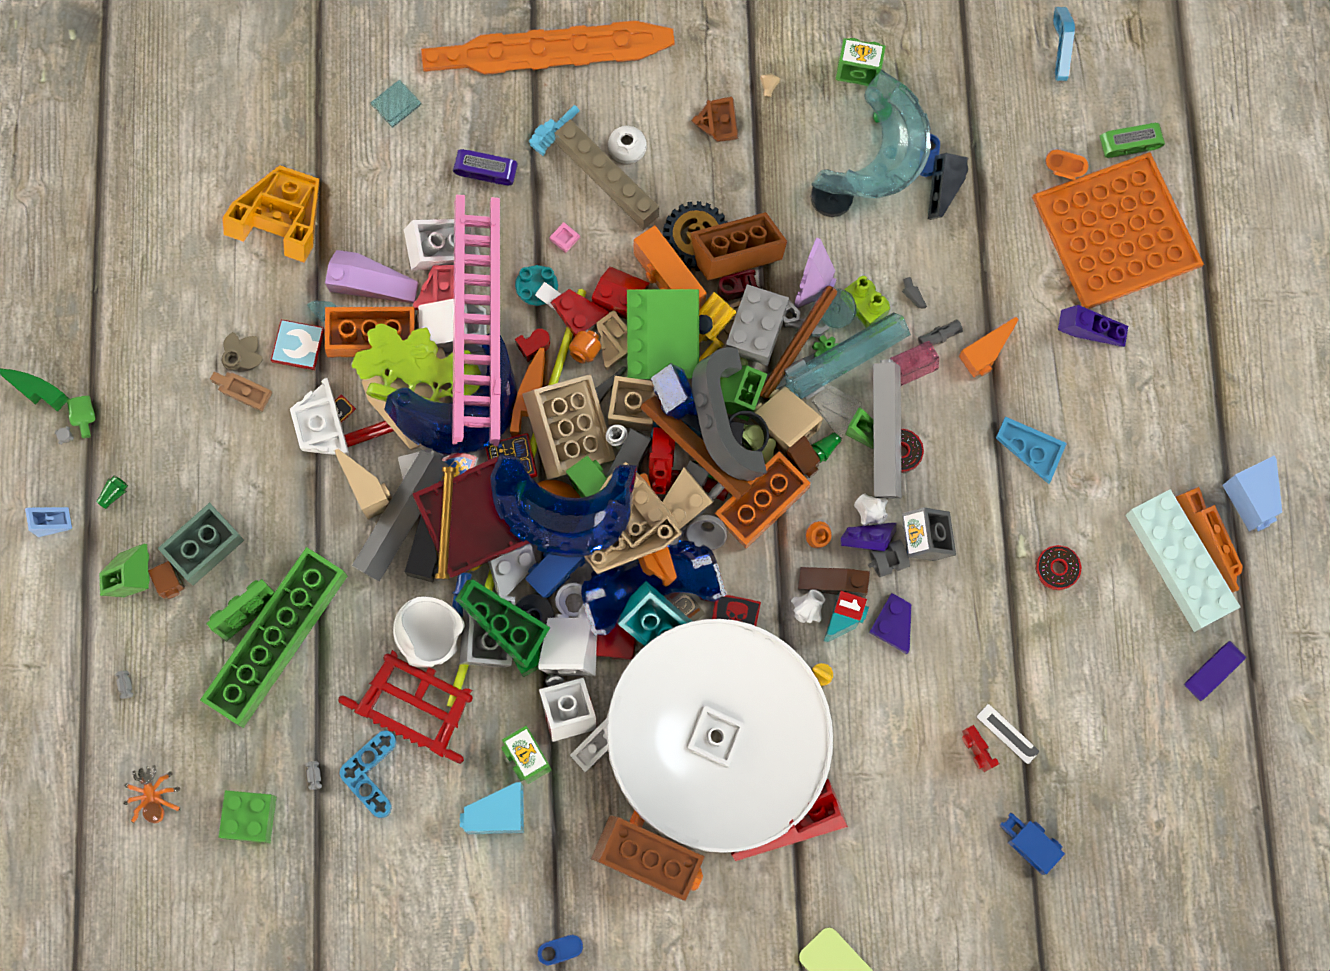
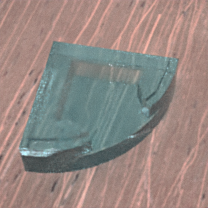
[307,300,337,323]

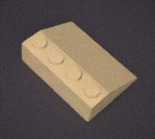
[522,374,615,479]

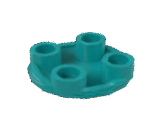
[515,265,559,306]

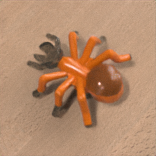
[123,765,181,823]

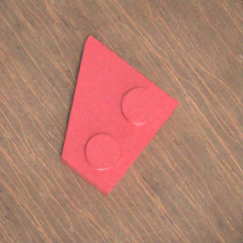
[413,265,454,310]

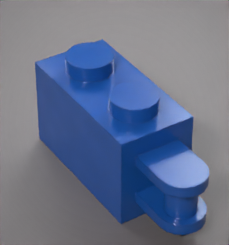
[1000,813,1065,875]

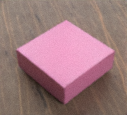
[549,222,580,253]

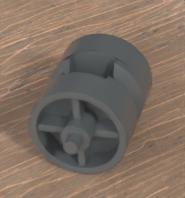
[868,539,910,577]

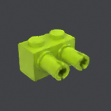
[840,275,890,330]

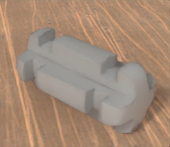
[115,670,133,699]
[305,761,322,790]

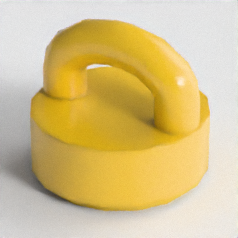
[812,663,833,687]

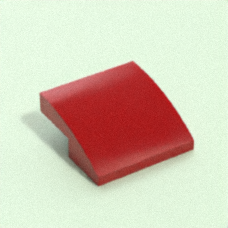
[590,610,636,660]

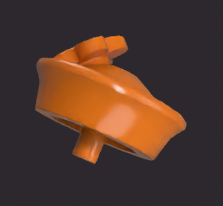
[806,521,832,548]

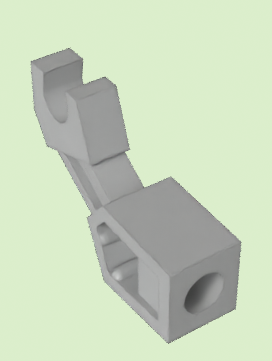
[782,300,829,337]

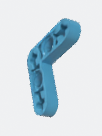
[1053,7,1075,81]
[340,731,397,818]

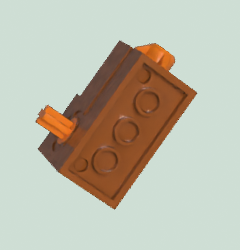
[591,810,704,901]

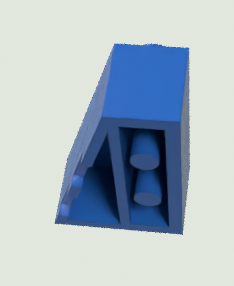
[525,530,586,598]

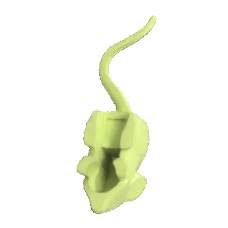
[742,424,776,464]

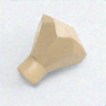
[760,73,780,97]

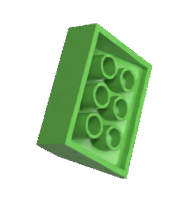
[627,289,699,379]

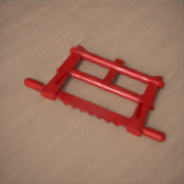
[338,650,473,764]

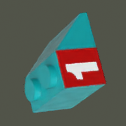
[824,591,869,642]

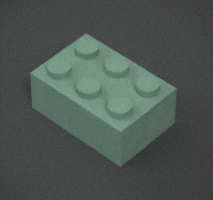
[158,503,244,586]

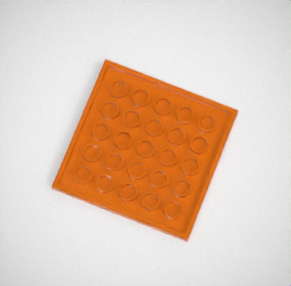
[1032,152,1204,309]

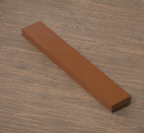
[640,395,752,500]

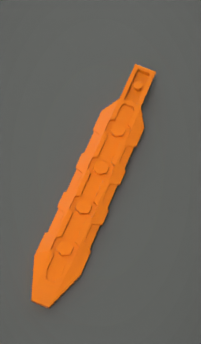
[421,20,675,74]

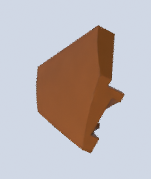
[692,97,739,142]

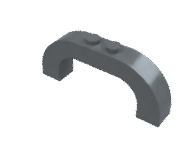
[692,347,767,481]

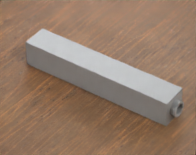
[873,359,902,499]

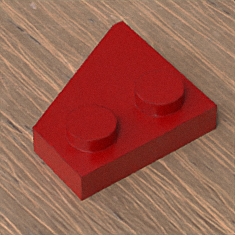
[550,289,609,337]
[962,725,1000,772]

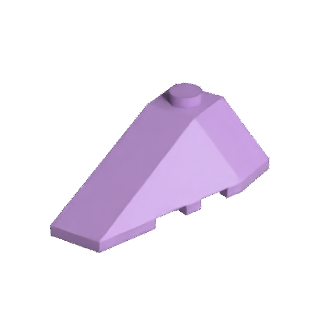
[794,237,837,308]
[325,250,418,303]

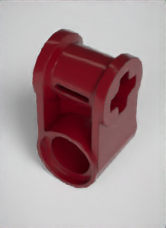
[717,269,760,301]

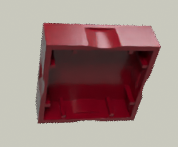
[413,456,535,579]

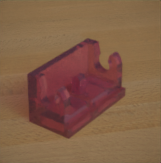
[890,341,940,386]

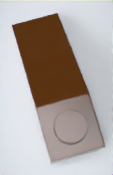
[798,567,870,598]

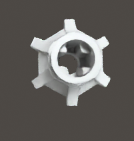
[854,493,888,526]
[791,590,825,623]

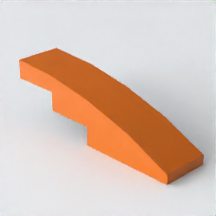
[510,348,545,437]

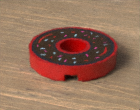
[901,429,924,473]
[1035,545,1082,591]

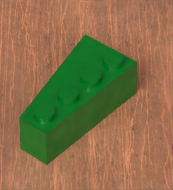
[455,579,551,668]

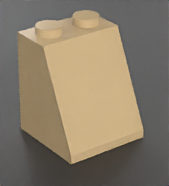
[751,386,823,457]

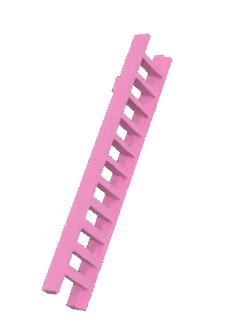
[452,194,501,446]

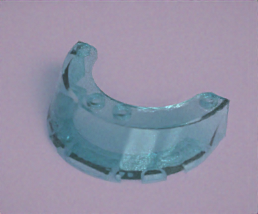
[811,70,931,198]

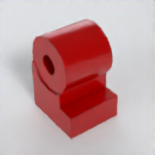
[515,329,550,362]

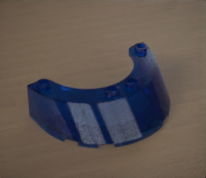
[384,333,518,455]
[490,455,637,557]
[581,541,727,636]

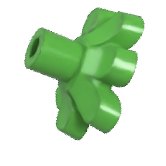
[812,335,841,363]

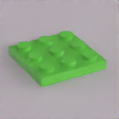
[206,579,275,642]

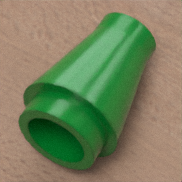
[811,432,841,463]
[96,475,128,509]

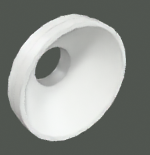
[608,126,647,164]

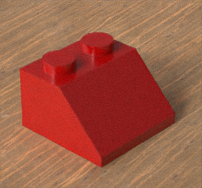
[592,266,649,319]

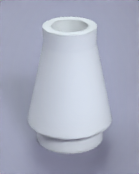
[606,425,628,450]

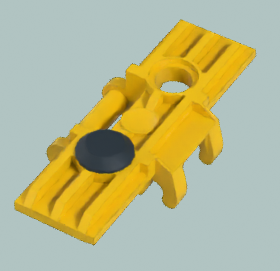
[654,292,737,391]

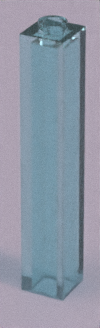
[784,312,911,399]

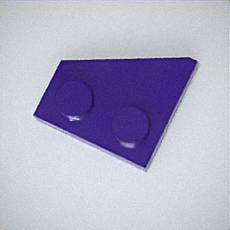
[841,523,897,551]
[869,593,911,654]

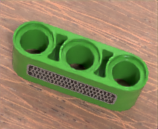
[1100,123,1165,158]

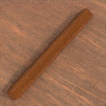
[760,285,837,400]

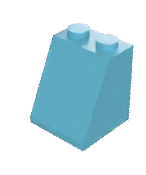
[460,782,524,834]

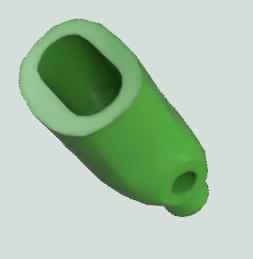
[67,396,96,438]

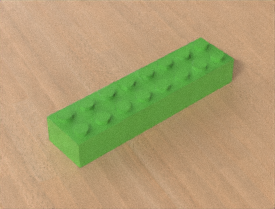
[200,547,348,728]

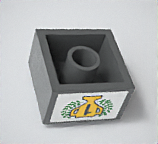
[902,507,956,561]

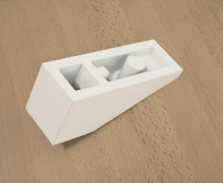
[570,717,608,772]

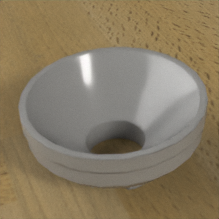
[686,515,727,550]

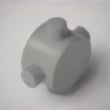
[55,426,74,445]

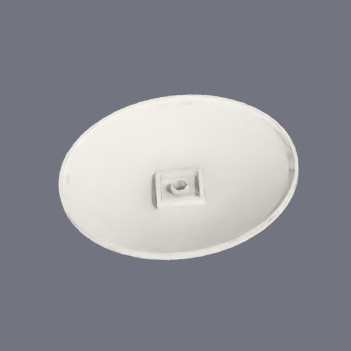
[607,619,833,853]

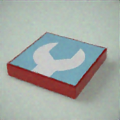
[271,319,325,371]

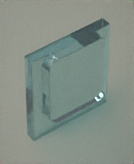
[370,79,422,128]

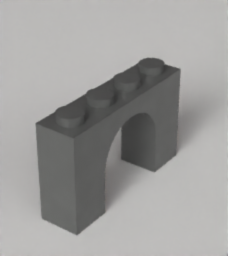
[606,429,710,502]

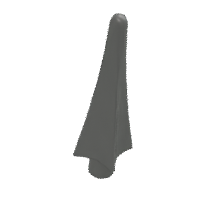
[595,366,627,404]

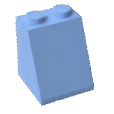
[1222,455,1282,532]

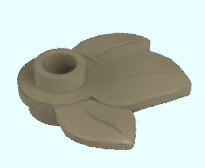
[221,332,263,371]

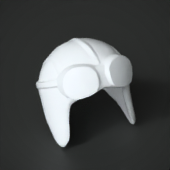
[393,596,465,667]

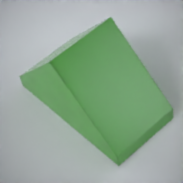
[845,408,874,450]

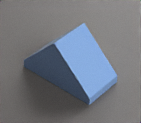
[25,507,72,537]

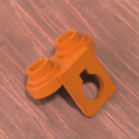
[1046,149,1088,180]

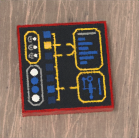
[485,433,538,484]

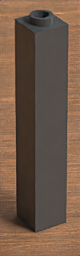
[352,449,449,582]

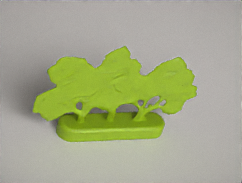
[351,324,483,420]

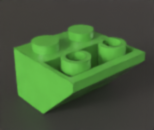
[720,365,767,421]
[99,544,150,597]

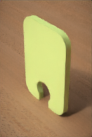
[799,928,872,971]

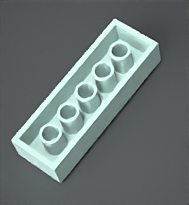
[1125,489,1240,632]

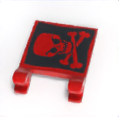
[699,589,761,626]

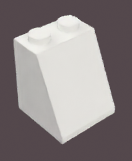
[417,299,487,352]
[538,614,598,676]

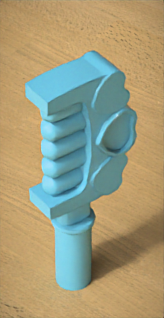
[529,105,580,156]

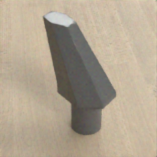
[902,277,927,309]

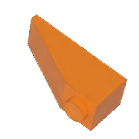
[959,317,1018,378]

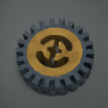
[663,201,728,271]

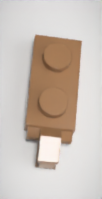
[210,371,272,412]

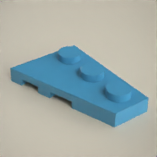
[996,416,1067,484]

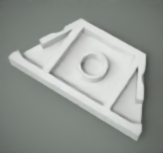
[290,378,349,456]

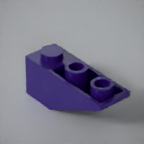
[1058,305,1128,347]

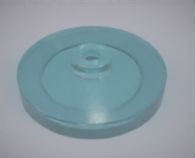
[822,288,856,328]

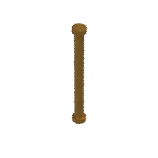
[435,467,456,579]

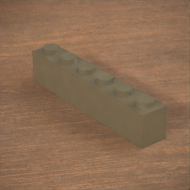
[555,119,659,230]

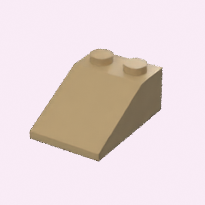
[334,449,392,520]

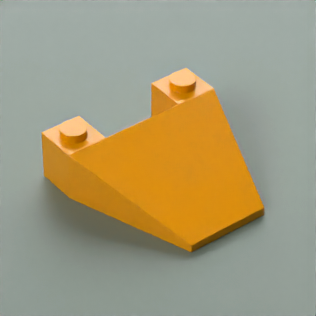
[222,165,319,263]

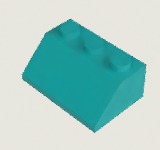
[618,582,693,646]

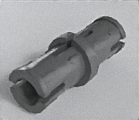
[918,319,963,350]

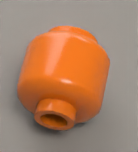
[569,330,601,364]

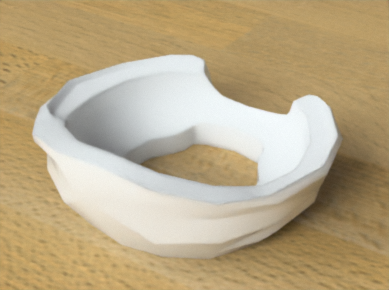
[555,583,593,617]

